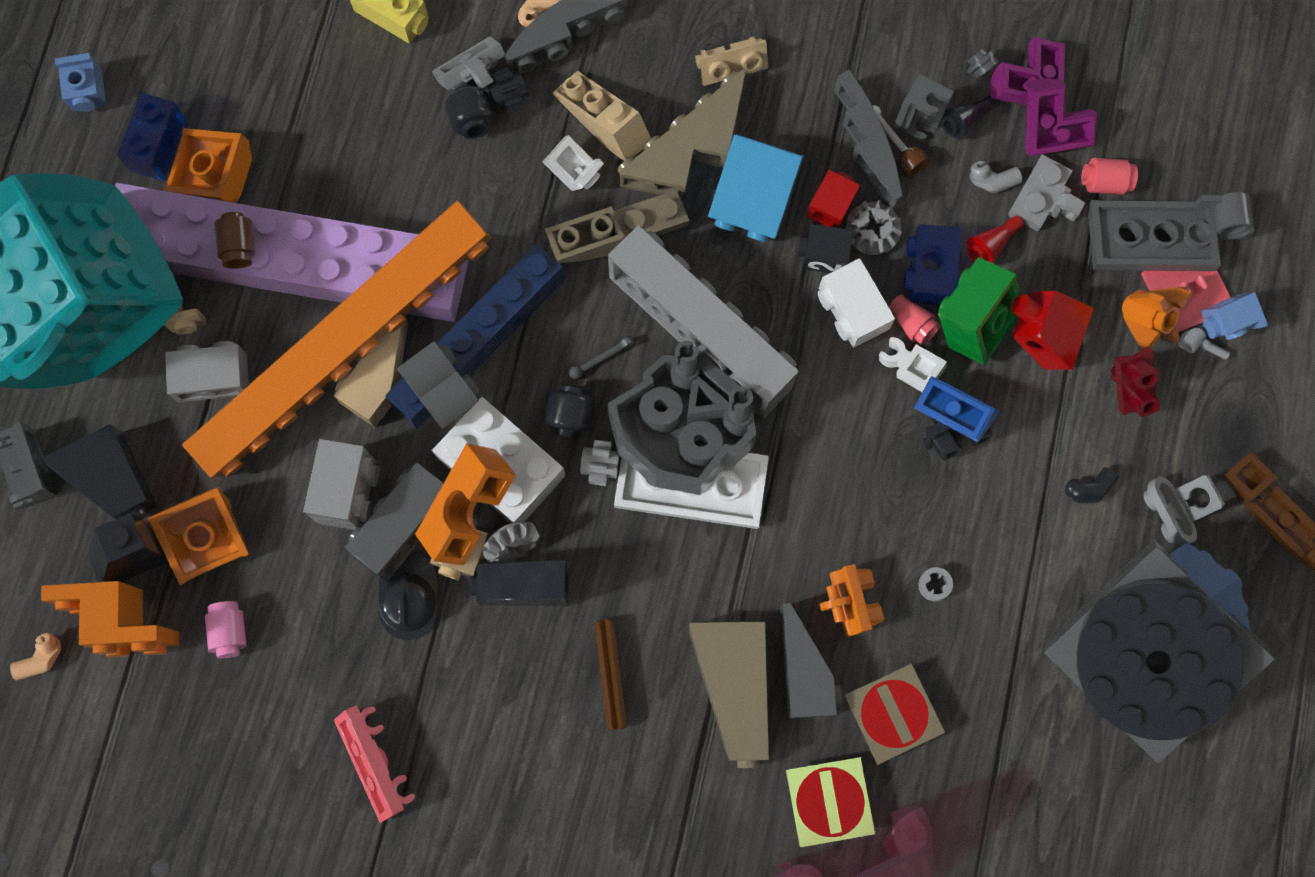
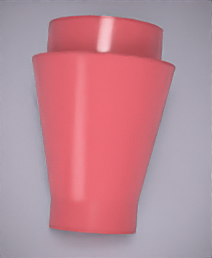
[889,294,941,345]

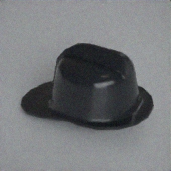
[379,552,438,640]

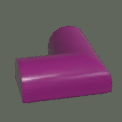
[989,37,1065,106]
[1025,78,1097,156]

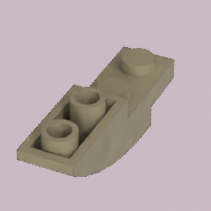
[545,190,689,263]

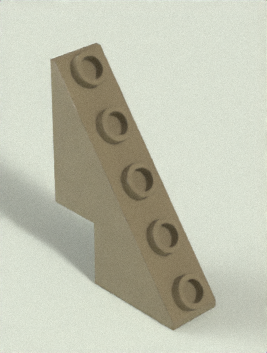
[617,69,746,200]

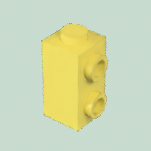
[350,0,429,44]

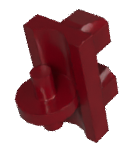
[1111,346,1160,417]

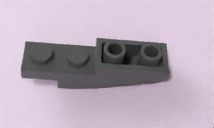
[505,0,629,75]

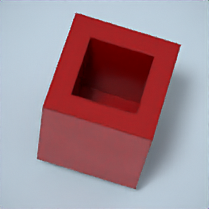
[806,170,860,228]

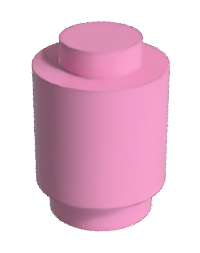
[205,601,247,658]

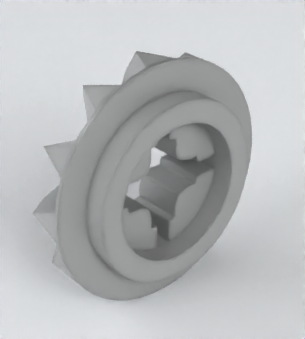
[846,200,902,255]
[482,522,540,564]

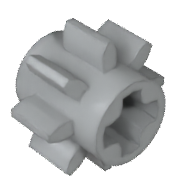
[580,440,620,486]

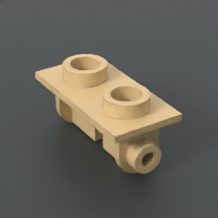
[695,36,768,86]

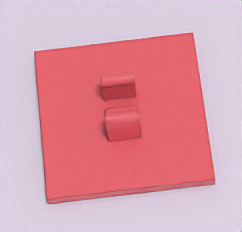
[1141,271,1230,333]

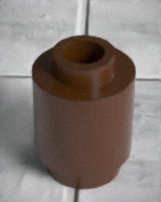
[214,212,255,269]

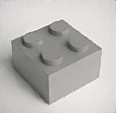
[303,439,380,530]

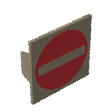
[844,664,945,765]

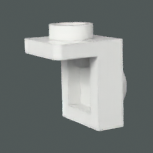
[543,135,604,191]

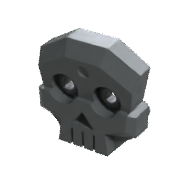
[608,341,756,495]

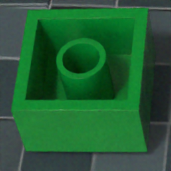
[938,257,1020,366]

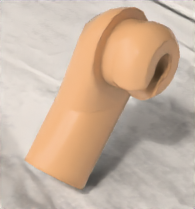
[518,0,561,27]
[10,633,61,680]

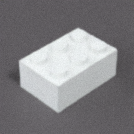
[432,397,566,523]

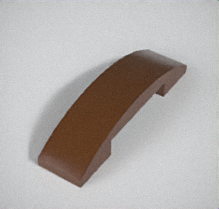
[1223,452,1315,573]

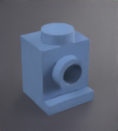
[55,53,106,112]
[1201,292,1268,340]

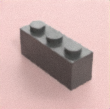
[345,462,444,582]

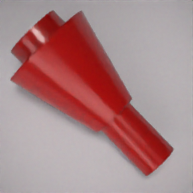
[967,215,1024,263]

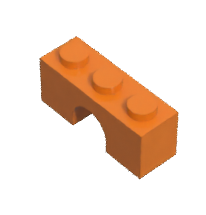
[415,443,516,565]

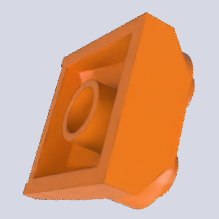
[163,128,252,203]
[148,486,250,585]

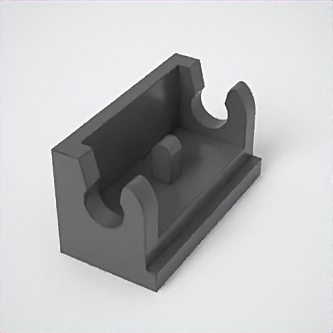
[892,74,954,141]
[0,422,56,510]

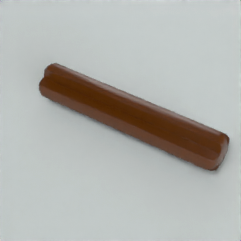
[594,619,627,731]

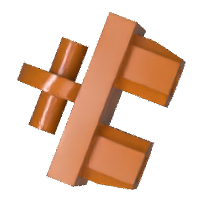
[819,564,884,637]

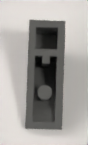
[780,603,842,719]

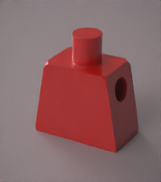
[1011,290,1094,370]

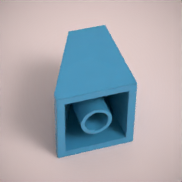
[708,134,805,242]

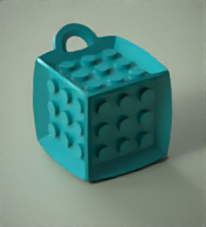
[0,173,183,389]

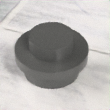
[966,47,999,79]

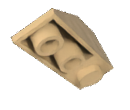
[553,71,651,161]
[334,315,408,428]

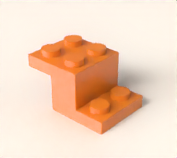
[41,581,180,657]

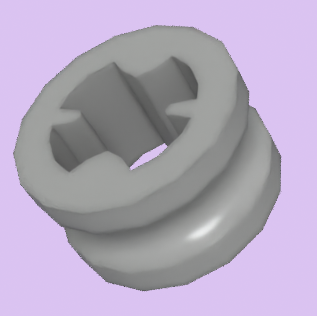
[918,567,953,601]

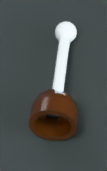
[873,105,930,178]

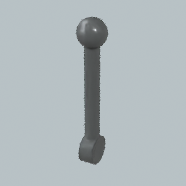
[569,336,635,380]

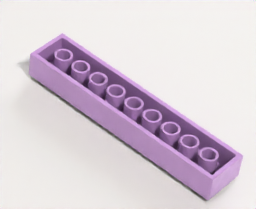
[115,183,469,322]

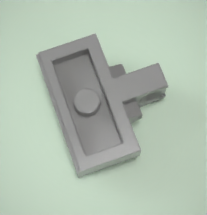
[432,36,505,90]
[1008,154,1085,232]

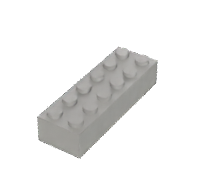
[608,225,799,419]

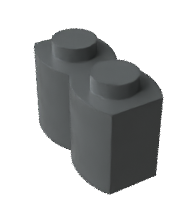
[397,341,480,428]

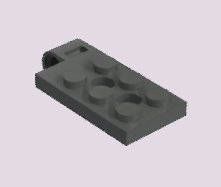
[1087,192,1255,271]

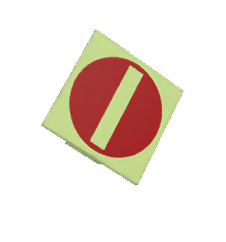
[786,757,875,847]

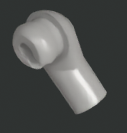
[969,161,1022,193]

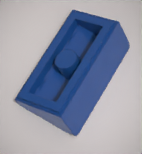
[914,376,1000,442]

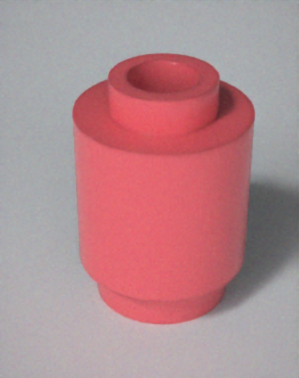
[1081,158,1138,195]

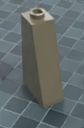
[689,622,769,768]

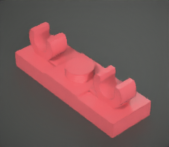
[334,705,415,823]

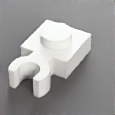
[879,337,947,392]

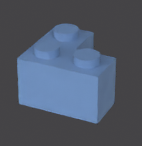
[1170,543,1251,630]

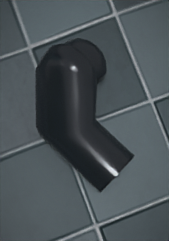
[1065,467,1119,504]

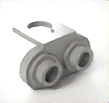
[1144,474,1225,545]

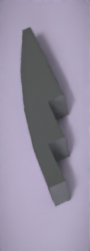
[834,69,903,210]

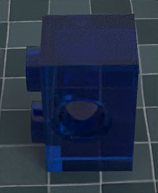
[116,93,186,181]
[903,224,961,305]

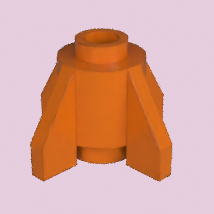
[1122,287,1192,349]

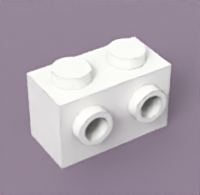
[818,258,895,348]

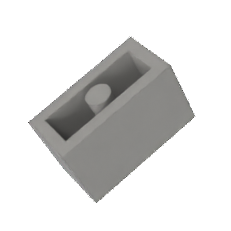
[165,341,249,403]

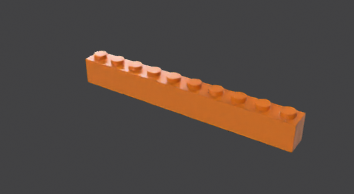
[182,201,492,478]

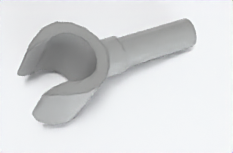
[1177,328,1230,360]

